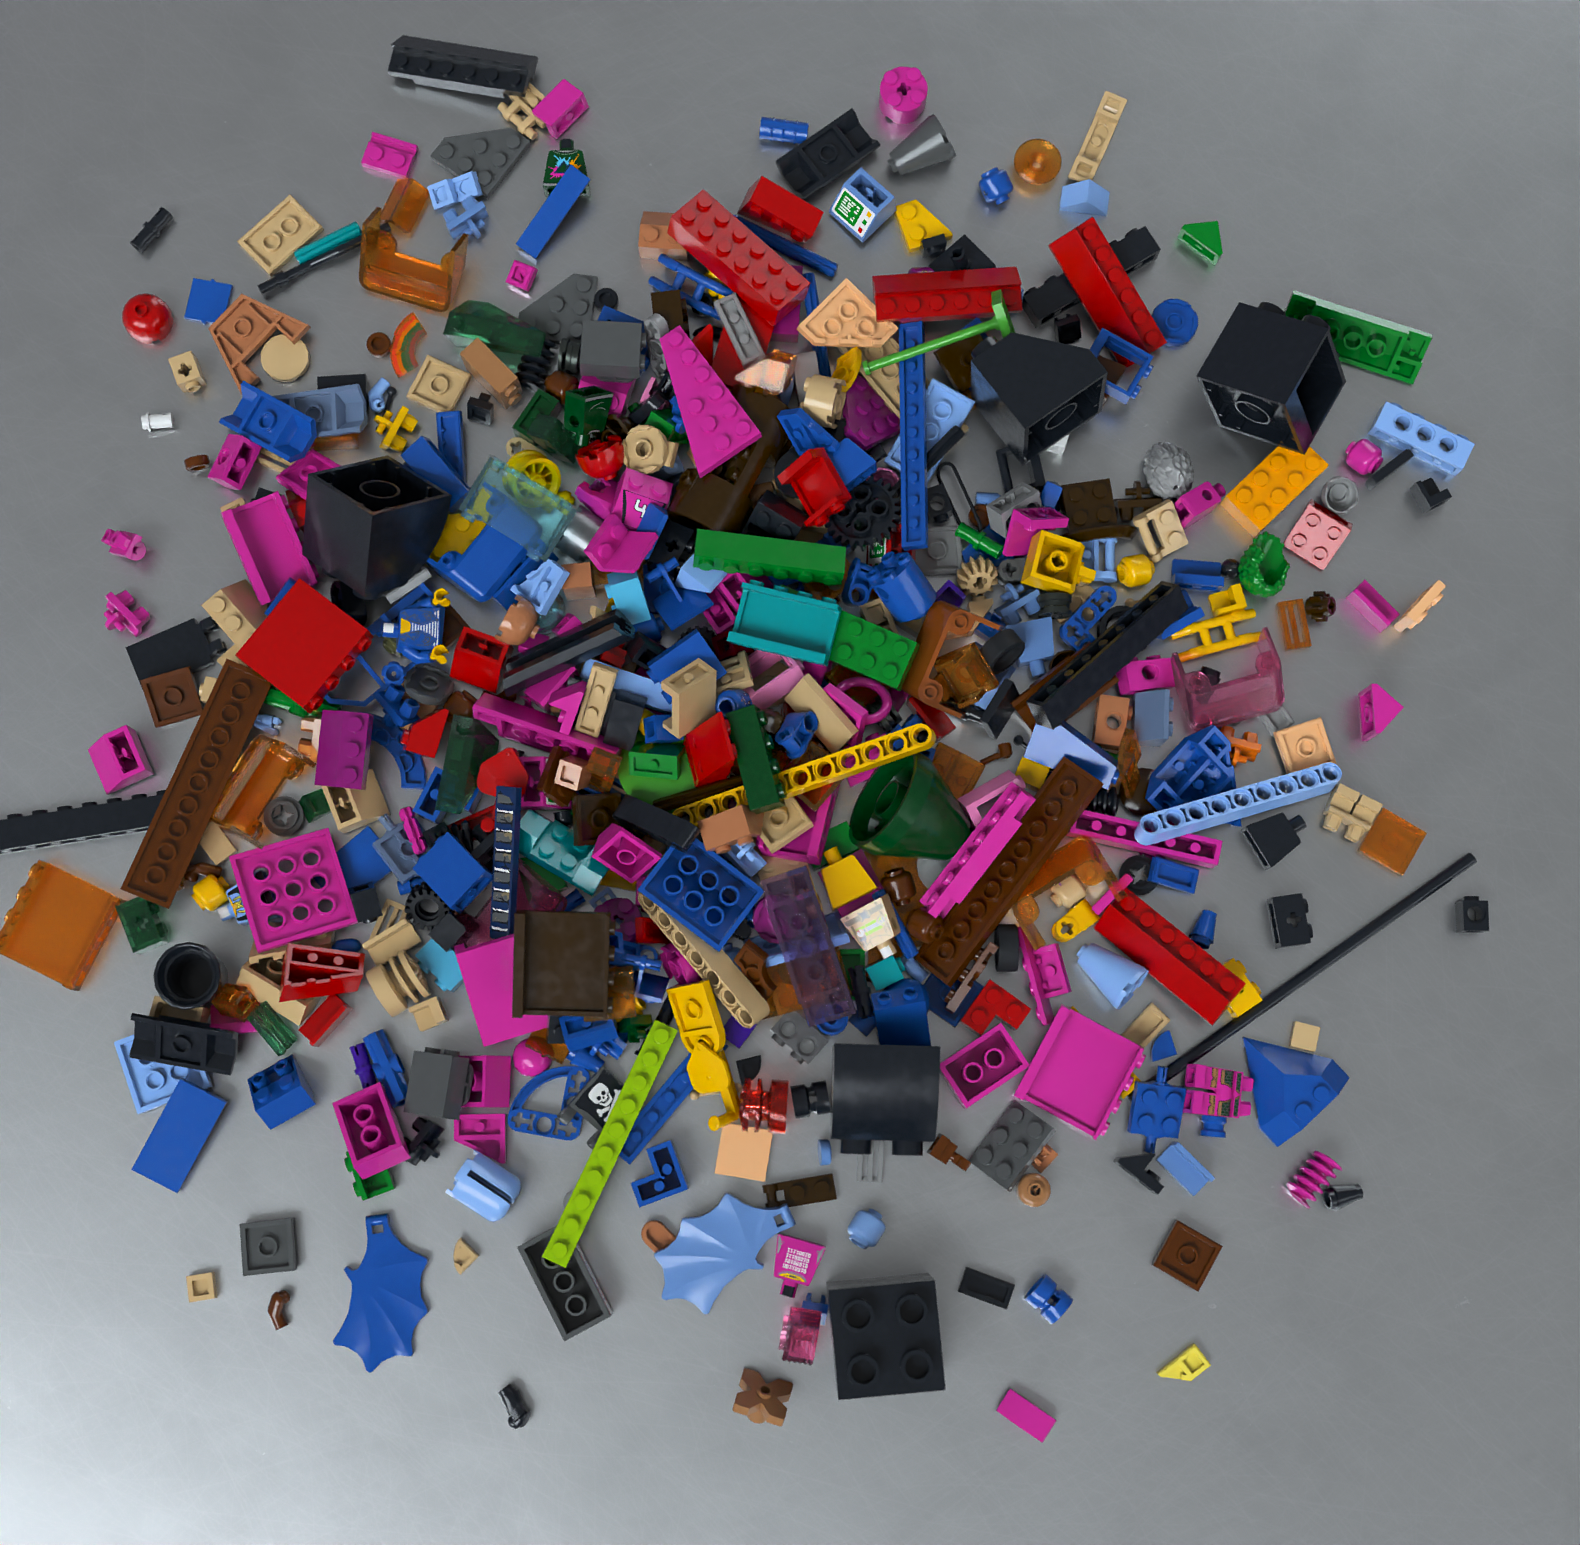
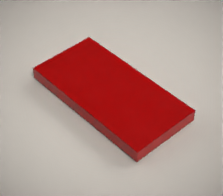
[711,294,775,392]

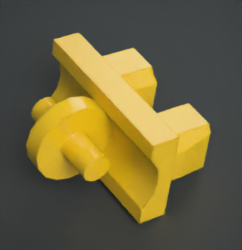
[374,406,418,452]

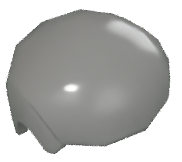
[1321,476,1358,514]

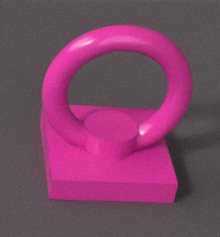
[823,677,892,747]

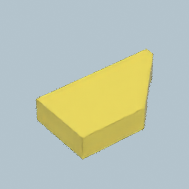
[1156,1343,1211,1381]

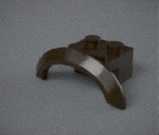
[1059,478,1138,542]

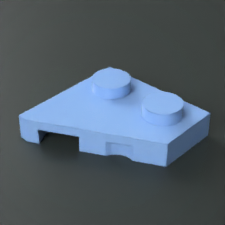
[510,559,570,616]

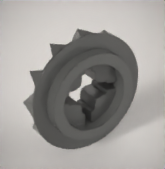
[264,796,304,836]

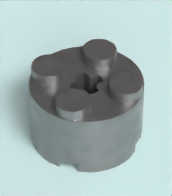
[553,505,604,562]

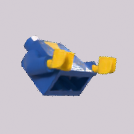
[382,588,450,664]

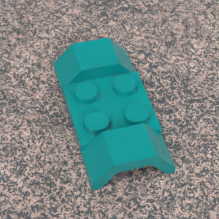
[519,809,610,896]

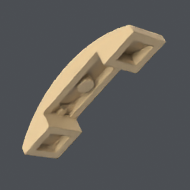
[1068,91,1128,182]

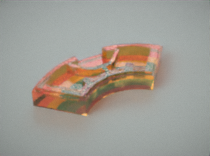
[390,312,427,378]

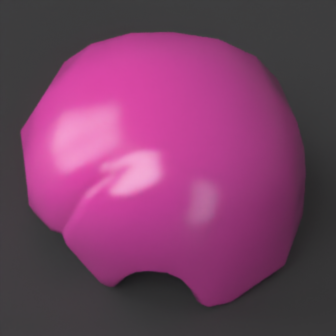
[512,1037,554,1077]

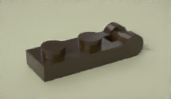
[762,1173,837,1208]

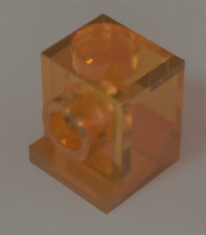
[211,983,260,1023]

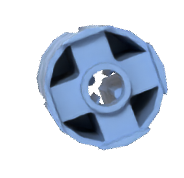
[446,1149,521,1222]

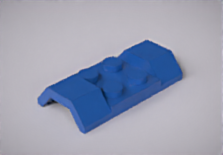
[219,381,317,463]

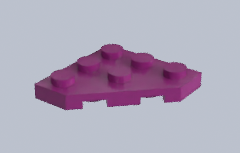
[843,374,900,451]

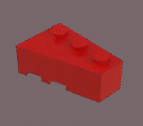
[737,176,824,243]

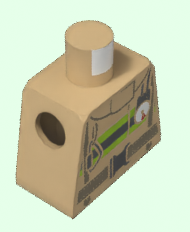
[840,893,901,959]

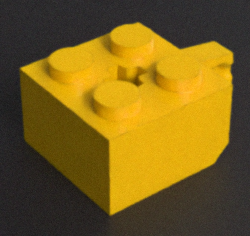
[1021,530,1096,594]

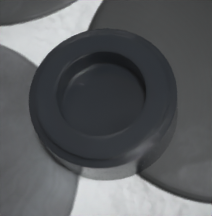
[594,288,619,312]

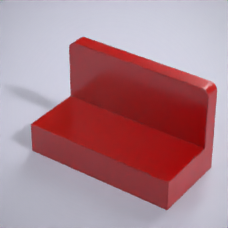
[906,697,956,743]
[299,994,353,1047]

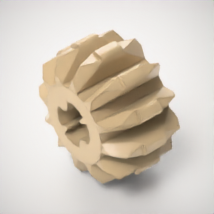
[956,555,998,598]

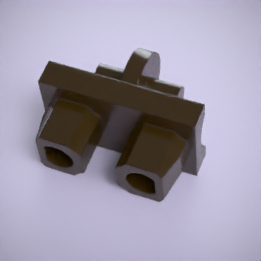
[1113,481,1162,521]

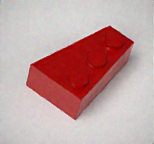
[279,943,365,1002]

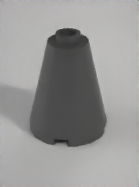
[887,114,956,175]

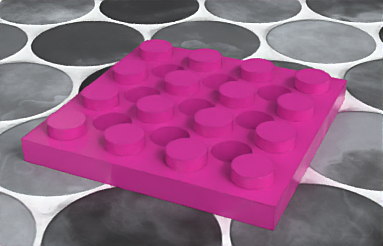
[229,828,358,953]

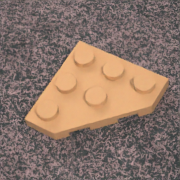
[797,278,899,348]

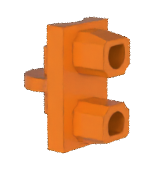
[1220,725,1262,768]

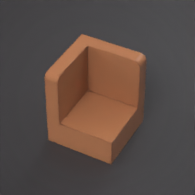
[554,755,594,791]

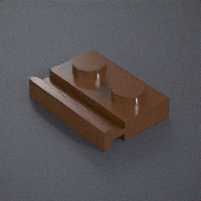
[536,745,574,808]

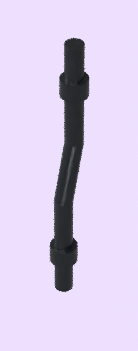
[257,222,392,294]

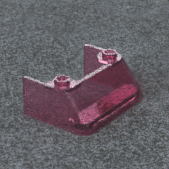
[1171,627,1285,731]

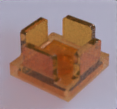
[933,642,1000,709]

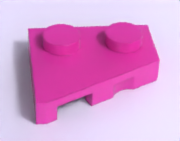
[454,1114,506,1164]

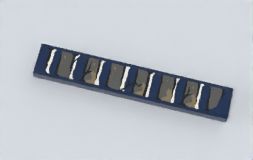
[490,786,522,939]

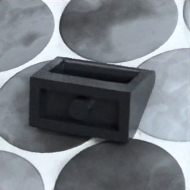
[996,447,1045,493]

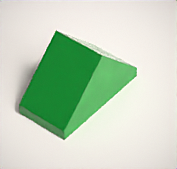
[1177,221,1223,265]

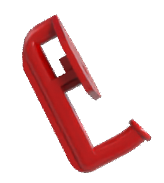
[477,748,529,832]

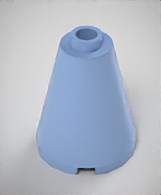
[1077,943,1149,1009]

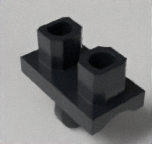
[404,1117,444,1166]

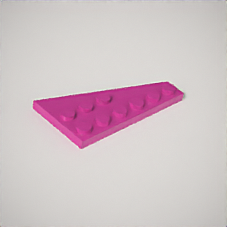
[659,325,762,478]

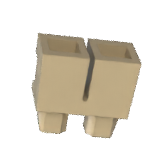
[1323,783,1383,843]

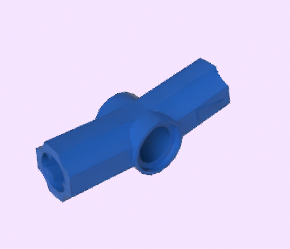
[363,1029,408,1108]

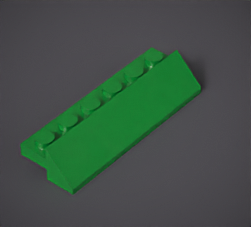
[1284,290,1432,384]

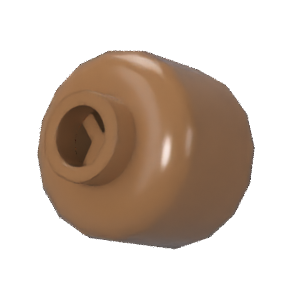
[1016,1173,1051,1207]

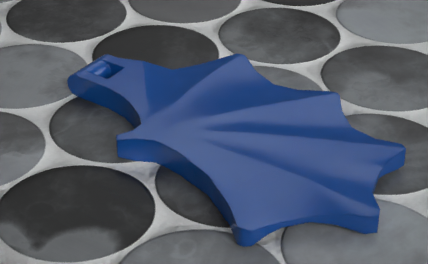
[333,1213,429,1373]

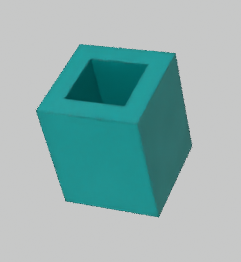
[865,955,906,991]

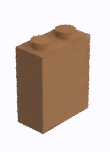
[460,337,523,409]

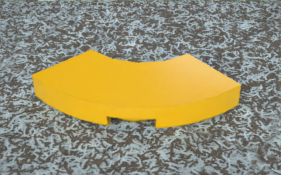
[831,346,862,393]

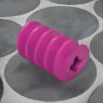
[1286,1151,1342,1209]

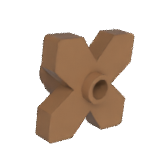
[732,1368,793,1427]

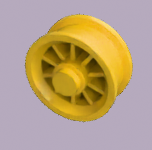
[501,450,561,509]

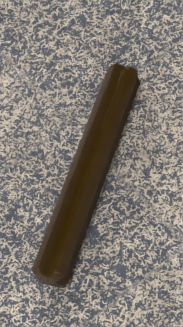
[653,774,743,811]

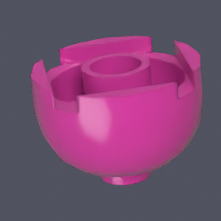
[660,942,702,986]

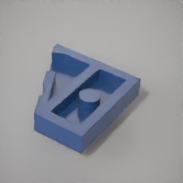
[777,408,840,456]

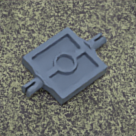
[372,813,430,885]

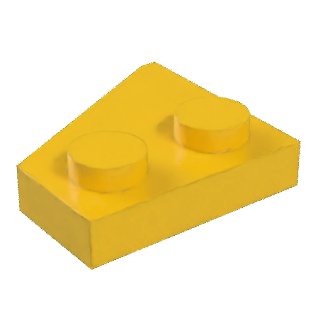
[894,199,953,253]

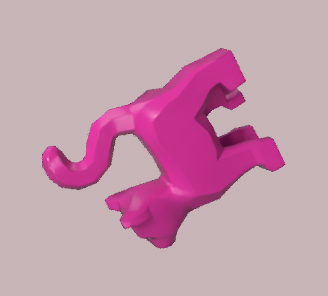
[575,478,631,531]

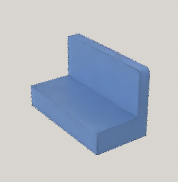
[1155,1141,1215,1196]

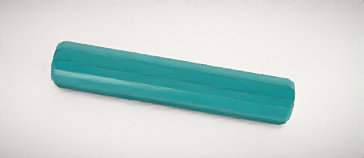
[294,222,362,264]

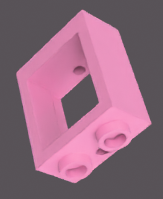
[743,650,805,709]
[957,770,1026,829]

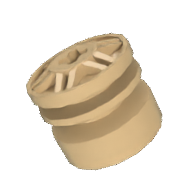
[366,950,431,1017]

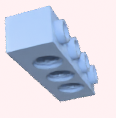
[1368,401,1475,476]

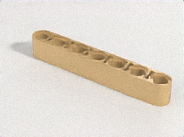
[638,892,770,1028]

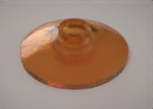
[1014,139,1062,185]

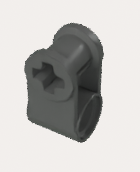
[997,557,1027,586]

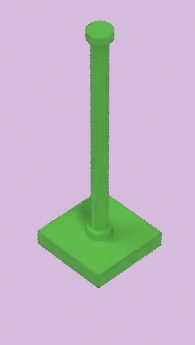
[862,289,1015,375]

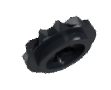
[1119,855,1157,895]

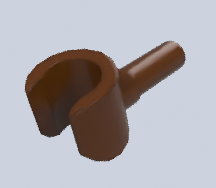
[979,742,1012,766]

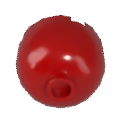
[122,293,174,344]
[575,435,624,481]

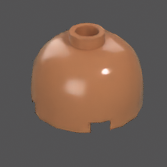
[495,594,540,646]

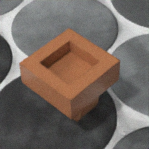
[1031,1144,1058,1173]

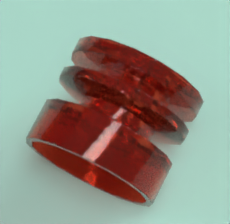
[739,1078,789,1134]

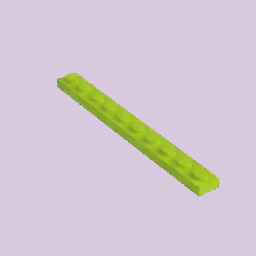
[542,1020,678,1268]

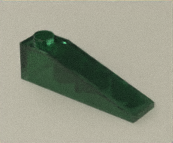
[443,300,546,357]
[435,715,499,814]

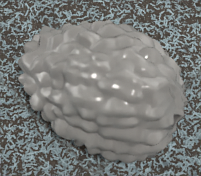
[1143,441,1194,500]

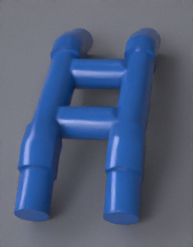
[648,254,733,321]

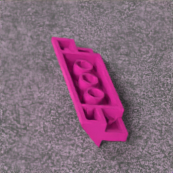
[472,693,622,766]
[919,782,1036,919]

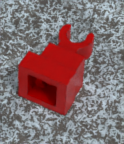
[596,643,627,669]

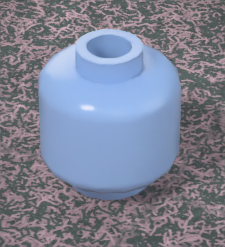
[848,1209,885,1249]

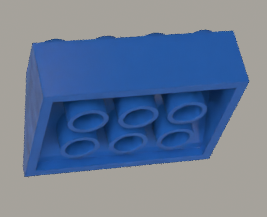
[637,838,765,952]

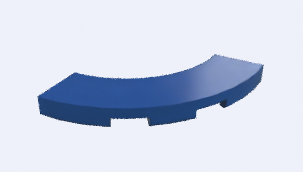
[360,712,428,790]

